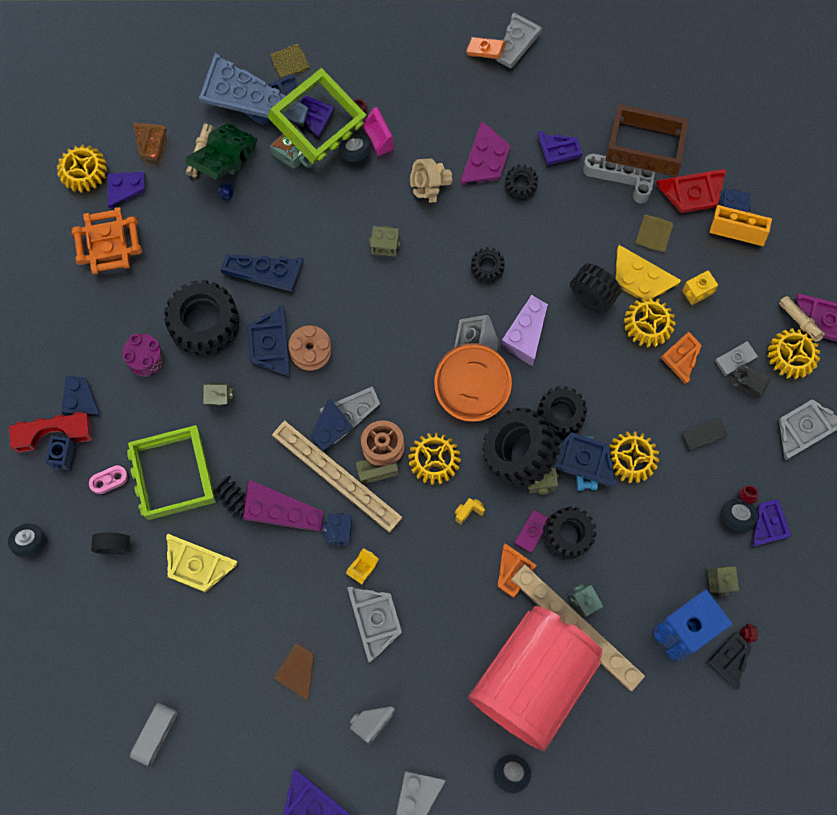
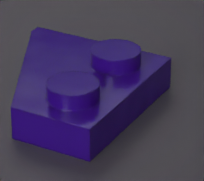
[298,95,334,139]
[537,131,583,165]
[108,172,145,209]
[753,499,791,547]

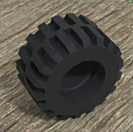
[570,263,622,312]
[537,386,587,439]
[542,506,597,559]

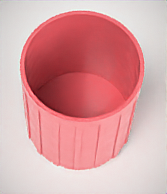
[468,606,603,751]

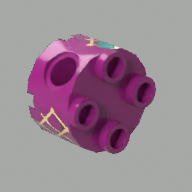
[122,334,165,377]

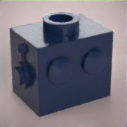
[719,189,751,213]
[45,436,75,470]
[323,513,352,547]

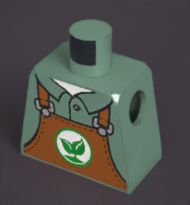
[270,124,313,169]

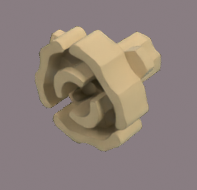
[410,159,452,202]

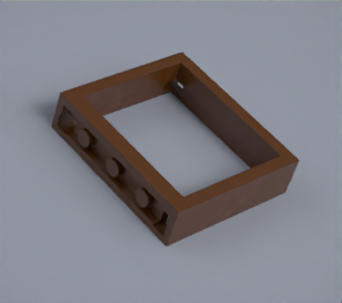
[605,104,689,177]

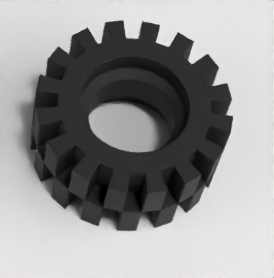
[505,164,538,200]
[471,247,505,283]

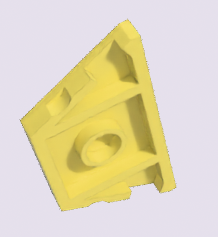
[166,534,238,593]

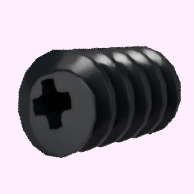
[213,476,246,519]

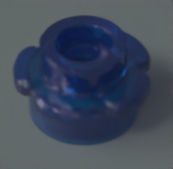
[219,182,234,200]

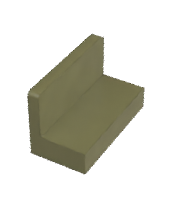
[356,460,398,485]

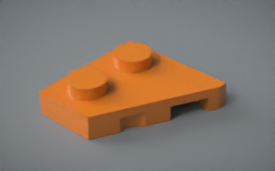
[661,332,702,384]
[497,543,537,599]

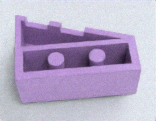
[501,295,548,366]

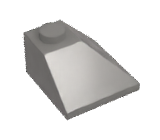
[454,315,498,351]
[350,707,395,745]

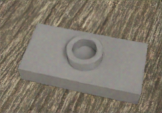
[715,341,758,377]

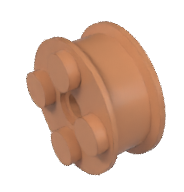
[289,325,331,371]
[361,420,405,467]

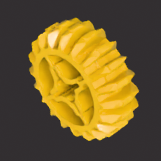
[57,144,107,193]
[624,297,675,348]
[768,328,820,379]
[609,431,659,483]
[408,432,461,485]

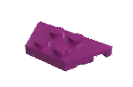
[460,122,511,185]
[796,293,837,342]

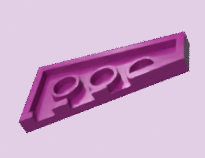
[242,480,323,532]

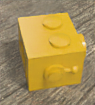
[682,270,718,305]

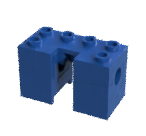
[652,590,732,662]

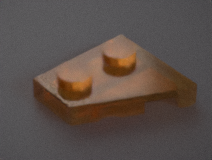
[132,123,167,161]
[274,643,313,700]

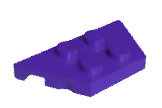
[283,769,350,815]

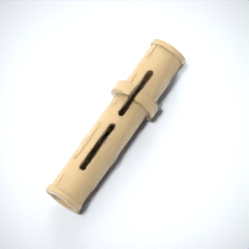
[186,124,214,177]
[779,296,825,342]

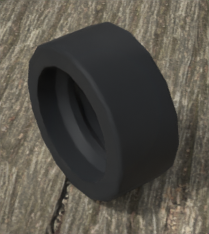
[91,533,130,555]

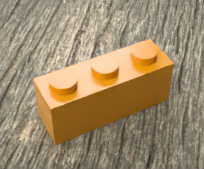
[709,205,772,246]

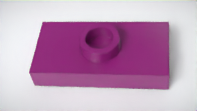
[514,509,548,553]

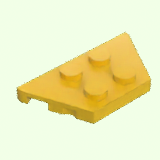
[615,245,681,302]

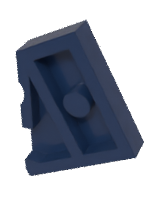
[61,376,100,416]
[311,398,353,451]

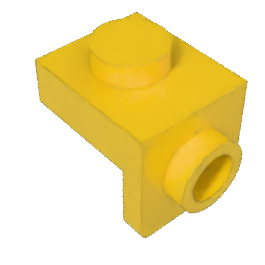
[455,498,485,525]
[346,548,379,584]

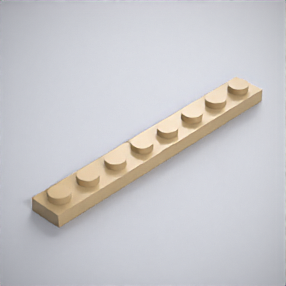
[272,420,402,533]
[511,565,645,691]

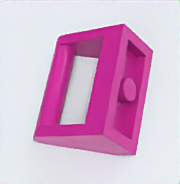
[363,107,394,156]

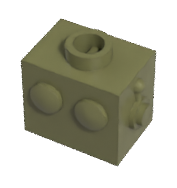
[369,226,401,257]
[204,382,233,406]
[528,467,559,495]
[707,566,739,596]

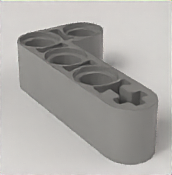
[583,154,655,203]

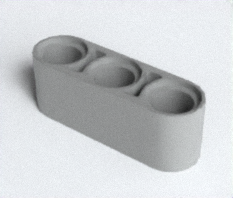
[130,703,177,767]

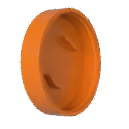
[434,343,512,422]

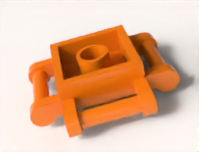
[71,207,142,275]

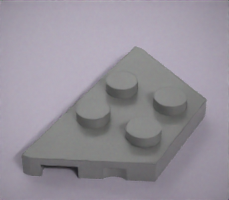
[779,399,837,460]
[347,587,402,663]

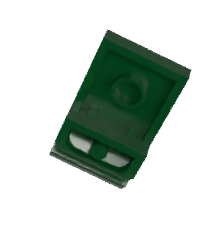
[185,123,258,180]

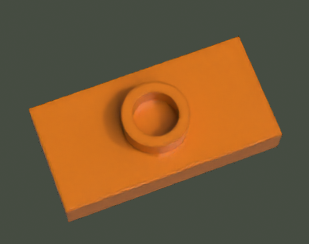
[466,37,506,59]

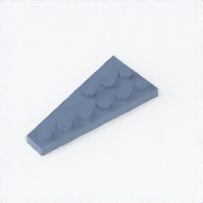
[199,53,308,126]

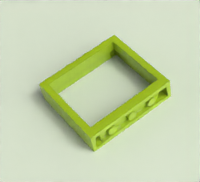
[267,68,366,164]
[127,425,216,520]

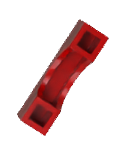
[9,412,93,453]

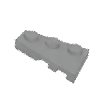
[497,13,542,68]
[320,386,380,444]
[396,772,446,815]

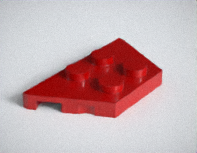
[656,169,726,213]

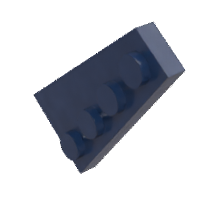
[221,254,303,292]

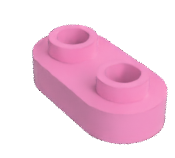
[89,466,128,494]

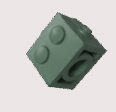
[568,583,603,617]

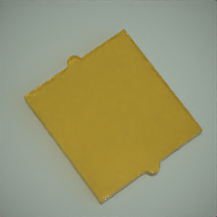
[270,44,310,78]
[635,214,674,252]

